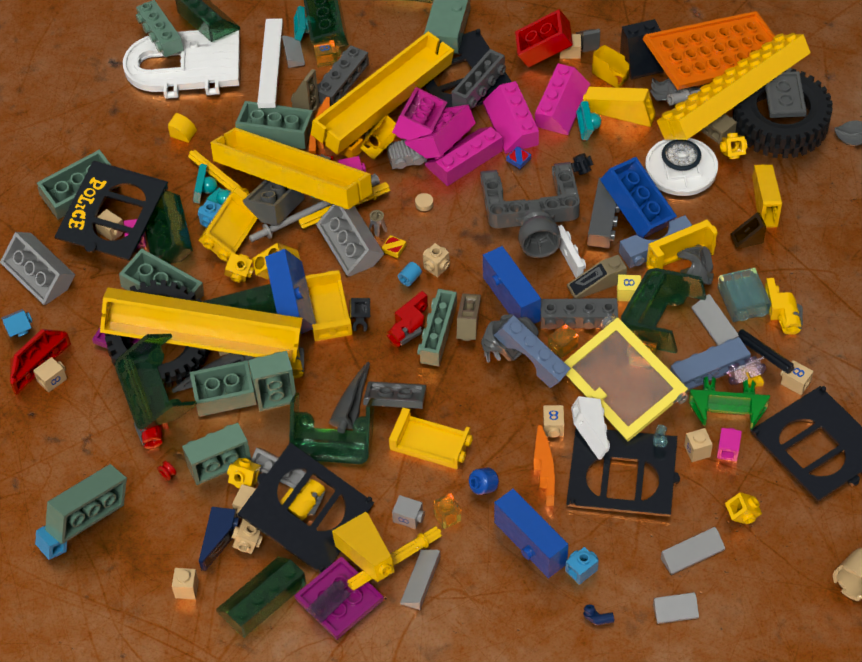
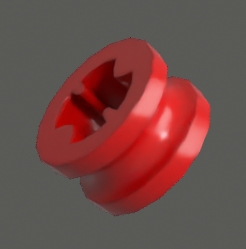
[157,461,177,481]

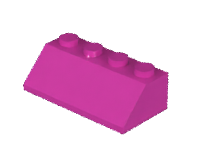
[535,63,590,135]
[483,81,539,154]
[392,87,447,140]
[405,104,476,159]
[425,127,503,186]

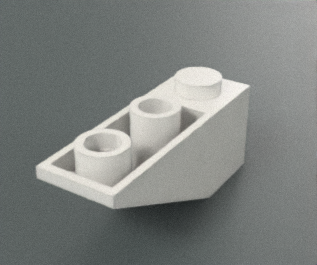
[571,396,610,460]

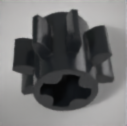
[571,153,594,175]

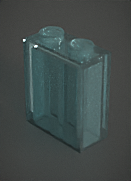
[717,268,771,322]

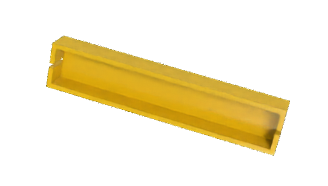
[311,31,454,155]
[657,33,811,140]
[210,127,373,210]
[100,287,303,363]

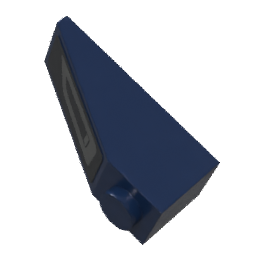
[199,507,240,571]

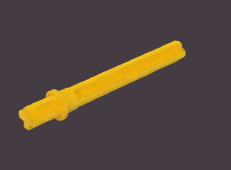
[188,150,250,195]
[299,182,390,229]
[347,526,442,590]

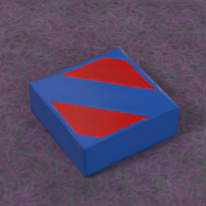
[506,146,531,169]

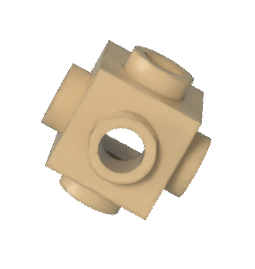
[423,243,450,277]
[231,519,263,554]

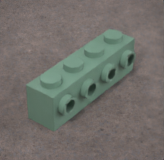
[135,0,184,57]
[417,289,457,366]

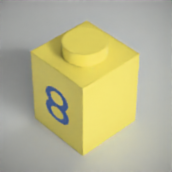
[617,274,644,302]

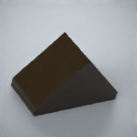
[730,212,766,249]

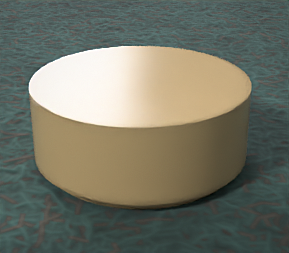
[415,193,433,211]

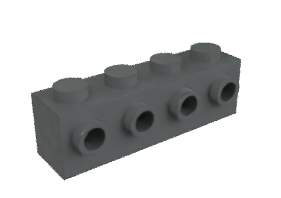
[317,45,369,106]
[452,49,506,110]
[587,177,620,248]
[541,298,618,330]

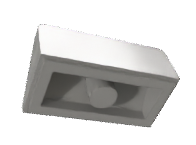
[282,36,305,68]
[653,592,699,624]

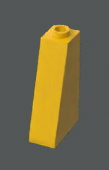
[583,87,656,127]
[752,164,782,228]
[332,512,394,582]

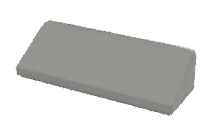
[691,294,739,346]
[251,448,306,489]
[661,527,725,575]
[400,550,441,610]

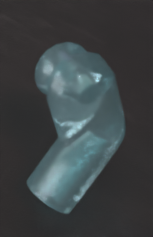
[653,425,667,447]

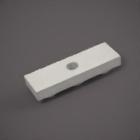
[558,225,586,278]

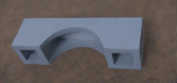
[619,215,692,268]
[494,315,571,388]

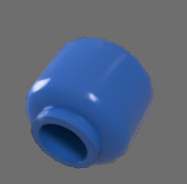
[469,467,499,495]

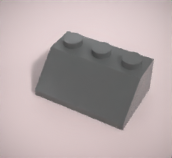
[243,180,305,226]

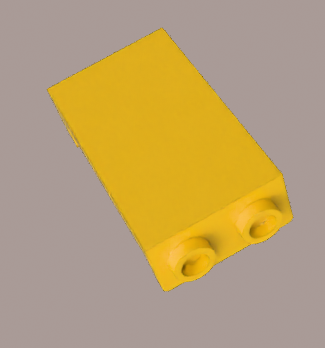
[198,187,258,263]
[646,219,718,280]
[305,270,352,341]
[389,408,473,469]

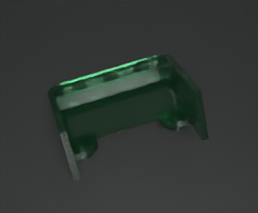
[621,268,706,354]
[115,334,197,430]
[289,393,374,464]

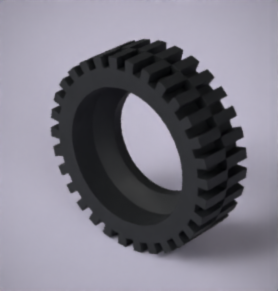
[732,69,833,158]
[105,280,209,388]

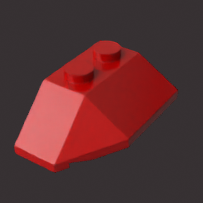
[10,329,71,395]

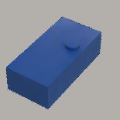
[600,157,677,238]
[483,246,541,324]
[265,249,316,334]
[494,489,568,579]

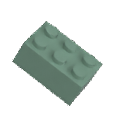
[248,351,297,412]
[190,360,257,417]
[182,423,251,485]

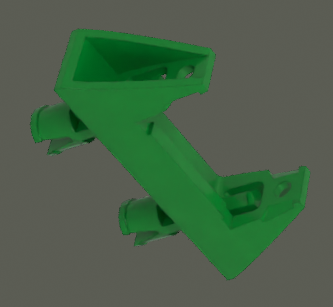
[688,377,770,429]

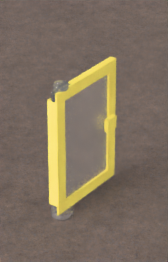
[564,314,689,442]

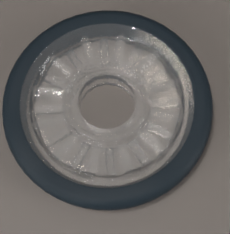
[662,140,701,171]

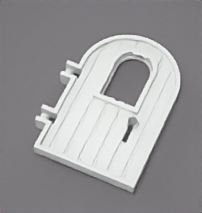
[123,27,240,99]

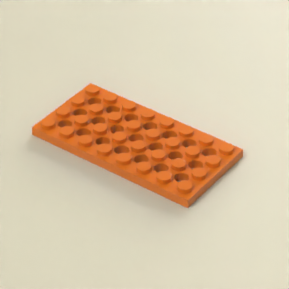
[643,11,775,90]

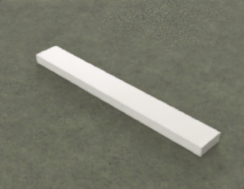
[257,18,283,108]

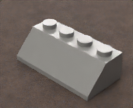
[316,204,384,277]
[0,232,75,305]

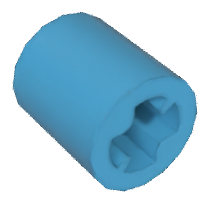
[397,262,422,286]

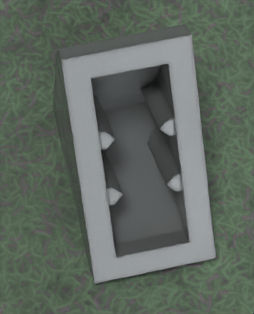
[576,29,600,52]

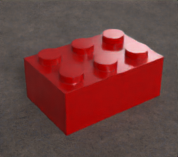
[515,9,573,68]

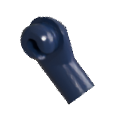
[583,604,614,625]

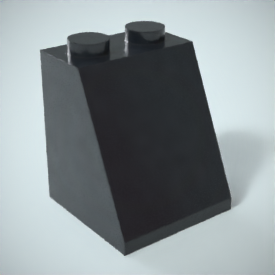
[620,19,664,80]

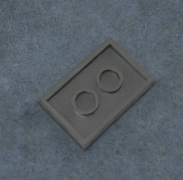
[764,71,807,118]
[363,381,426,409]

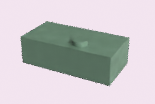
[424,0,470,53]
[235,101,314,149]
[37,149,120,220]
[119,248,204,300]
[45,464,127,544]

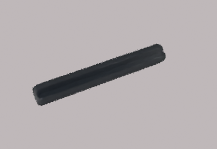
[737,329,794,374]

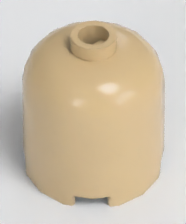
[833,548,862,601]

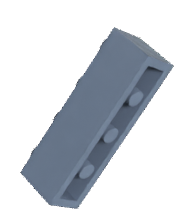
[670,337,751,393]

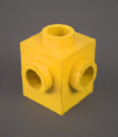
[720,132,747,159]
[224,253,254,283]
[227,458,261,488]
[725,492,762,525]

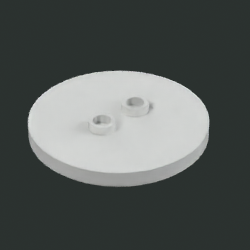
[645,138,718,196]

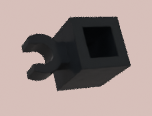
[349,298,370,332]

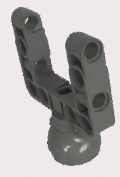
[480,162,580,258]

